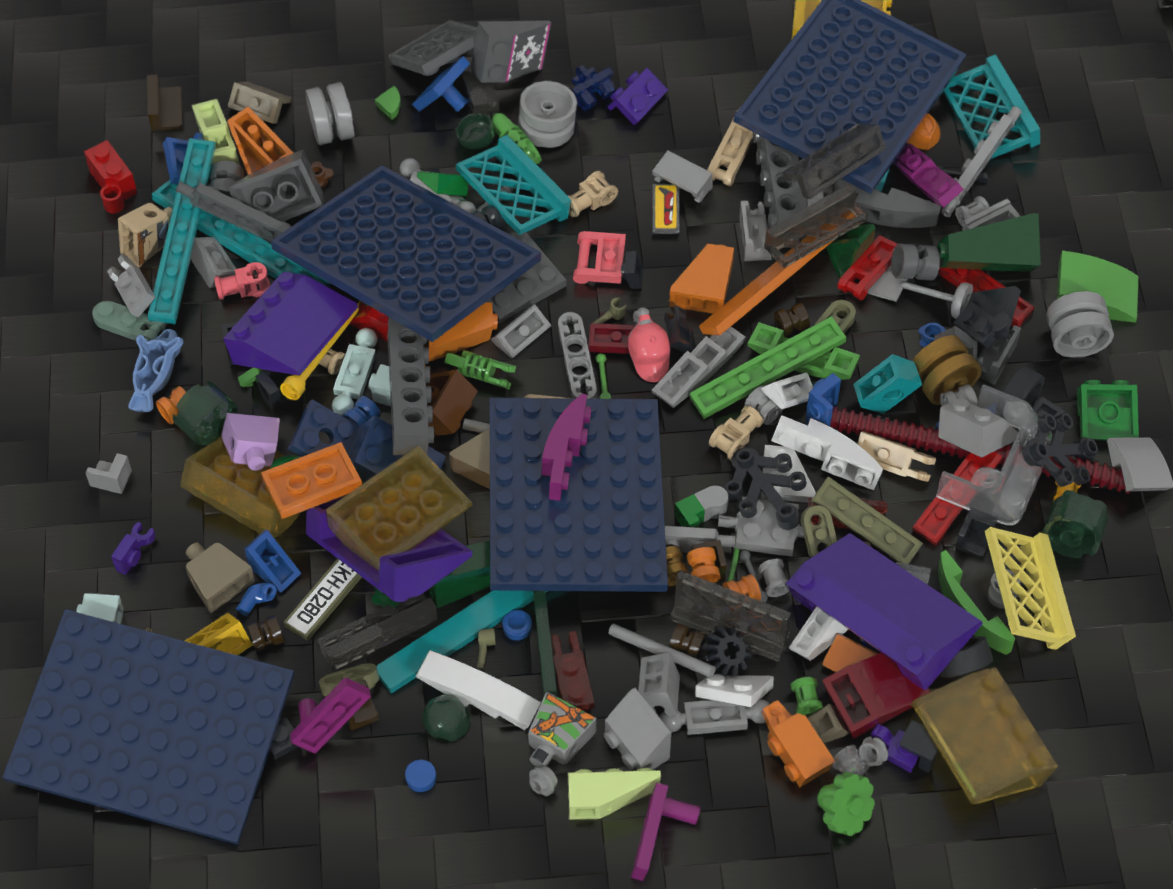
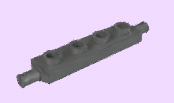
[176,181,291,242]

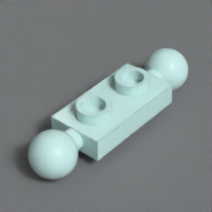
[332,328,378,416]

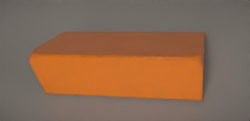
[822,633,879,672]

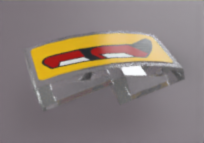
[652,184,679,234]

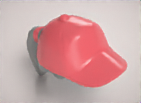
[628,307,670,383]

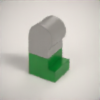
[674,486,728,528]

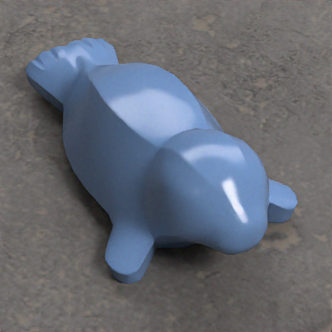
[128,329,183,412]

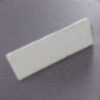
[761,372,813,409]

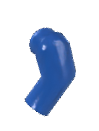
[236,583,277,616]

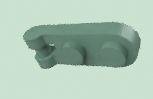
[92,301,168,341]

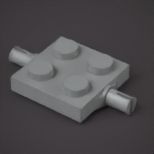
[718,497,805,557]

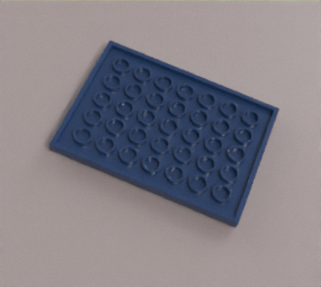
[733,0,967,194]
[271,165,541,342]
[489,398,668,592]
[3,609,294,845]

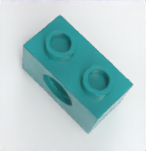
[853,354,922,414]

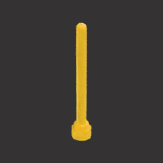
[280,307,359,400]

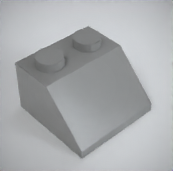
[938,398,1020,457]
[604,688,671,771]

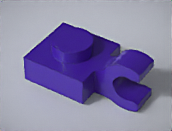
[111,522,155,575]
[871,724,919,773]

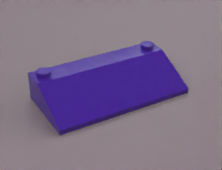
[306,487,472,602]
[786,533,983,691]

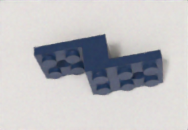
[288,400,446,506]

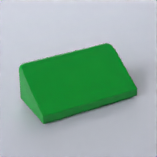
[417,171,468,196]

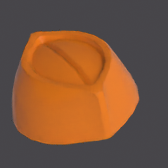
[907,114,940,150]

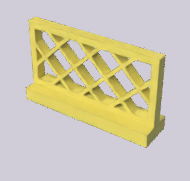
[985,527,1076,650]

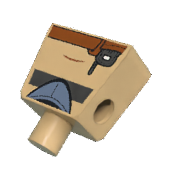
[118,203,173,268]

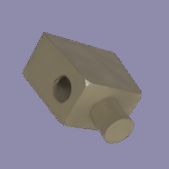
[185,542,255,613]

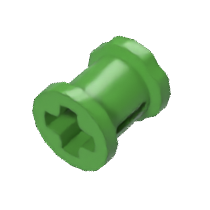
[791,677,823,716]

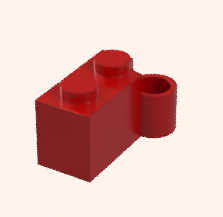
[84,140,137,213]

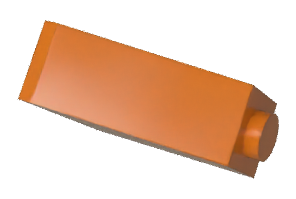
[669,244,734,314]
[425,302,498,361]

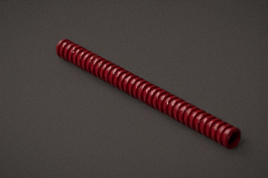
[830,406,1131,494]

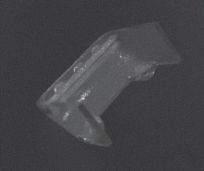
[936,385,1052,525]

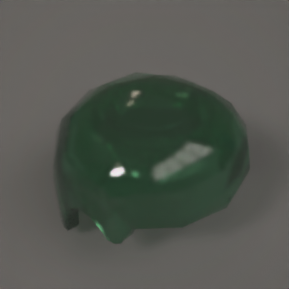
[455,113,495,150]
[422,694,471,742]

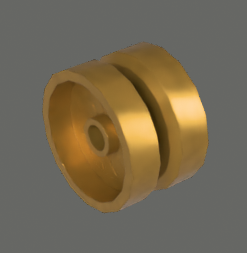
[912,335,982,405]

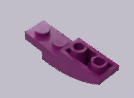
[893,143,964,208]
[541,394,592,501]

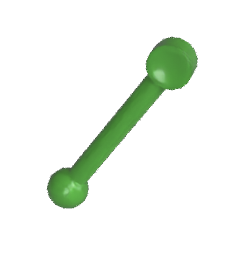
[596,353,611,399]
[727,541,740,582]

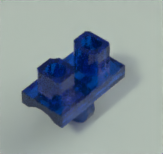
[571,65,616,111]

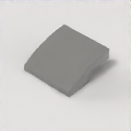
[1107,438,1173,491]

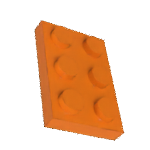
[261,442,363,519]

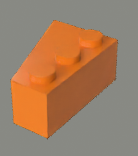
[227,107,293,175]

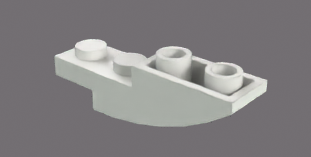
[771,415,883,490]

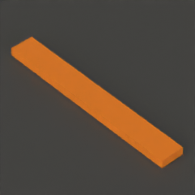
[699,208,862,335]

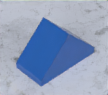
[245,530,301,593]

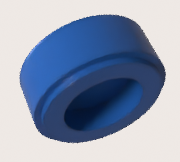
[502,610,532,640]
[405,760,436,792]

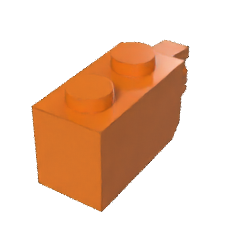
[761,700,835,787]

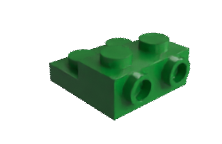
[1077,380,1139,442]

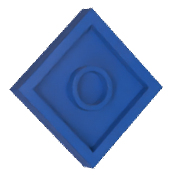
[412,56,470,112]

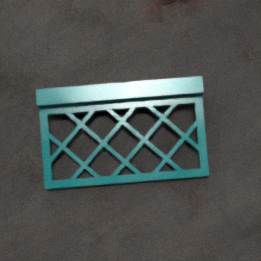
[943,54,1040,159]
[456,135,571,235]

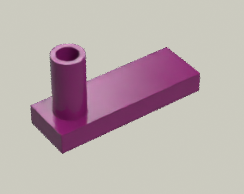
[290,677,371,753]
[631,783,700,881]

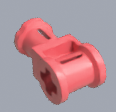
[214,262,271,300]

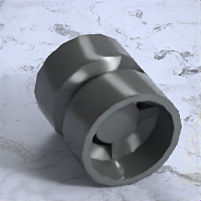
[209,161,245,198]
[891,244,940,281]

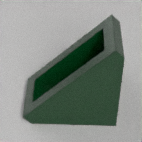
[825,224,876,280]

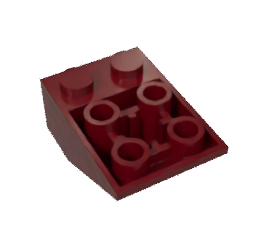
[822,653,933,739]

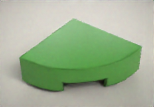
[375,86,400,119]
[238,368,265,387]

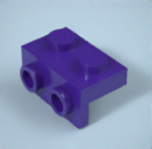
[607,68,668,125]

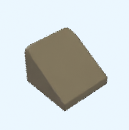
[807,704,850,743]

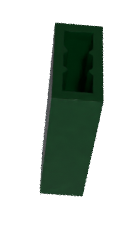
[937,213,1041,272]
[428,540,490,608]

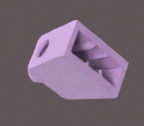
[221,413,280,470]

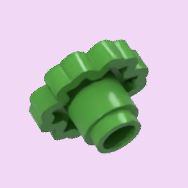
[818,772,875,836]

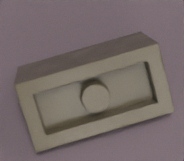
[228,81,292,123]

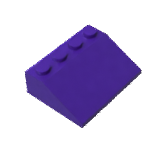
[223,272,358,376]

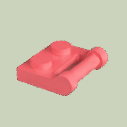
[573,231,626,284]

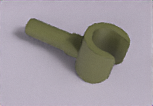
[593,298,627,324]
[476,628,495,670]

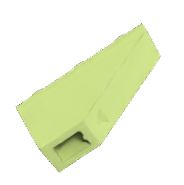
[568,768,661,819]

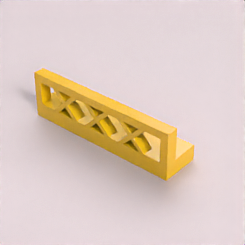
[185,613,253,655]

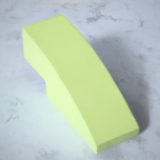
[192,99,239,165]

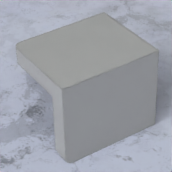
[86,453,132,494]

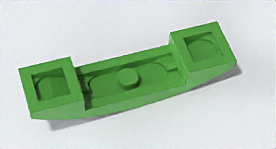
[748,322,860,380]
[938,550,1015,655]

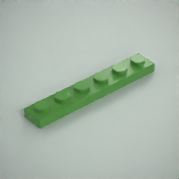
[690,316,846,419]

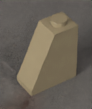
[449,428,490,489]

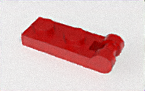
[837,235,897,300]

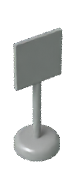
[867,266,973,319]

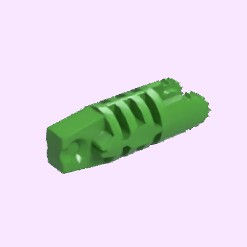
[492,113,541,164]
[444,350,516,390]

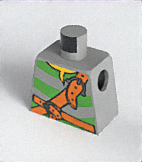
[528,692,596,768]

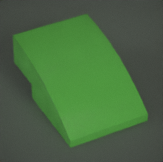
[1056,251,1138,323]

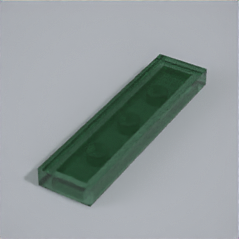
[533,591,557,697]

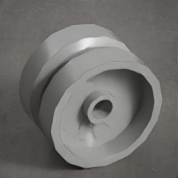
[518,81,577,148]
[305,82,354,145]
[1046,291,1114,357]

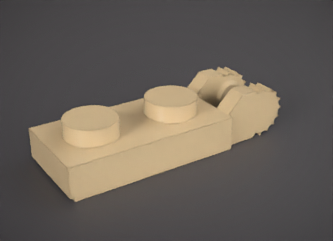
[857,431,936,482]

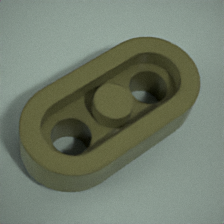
[815,300,856,334]
[801,506,837,558]
[319,664,379,697]

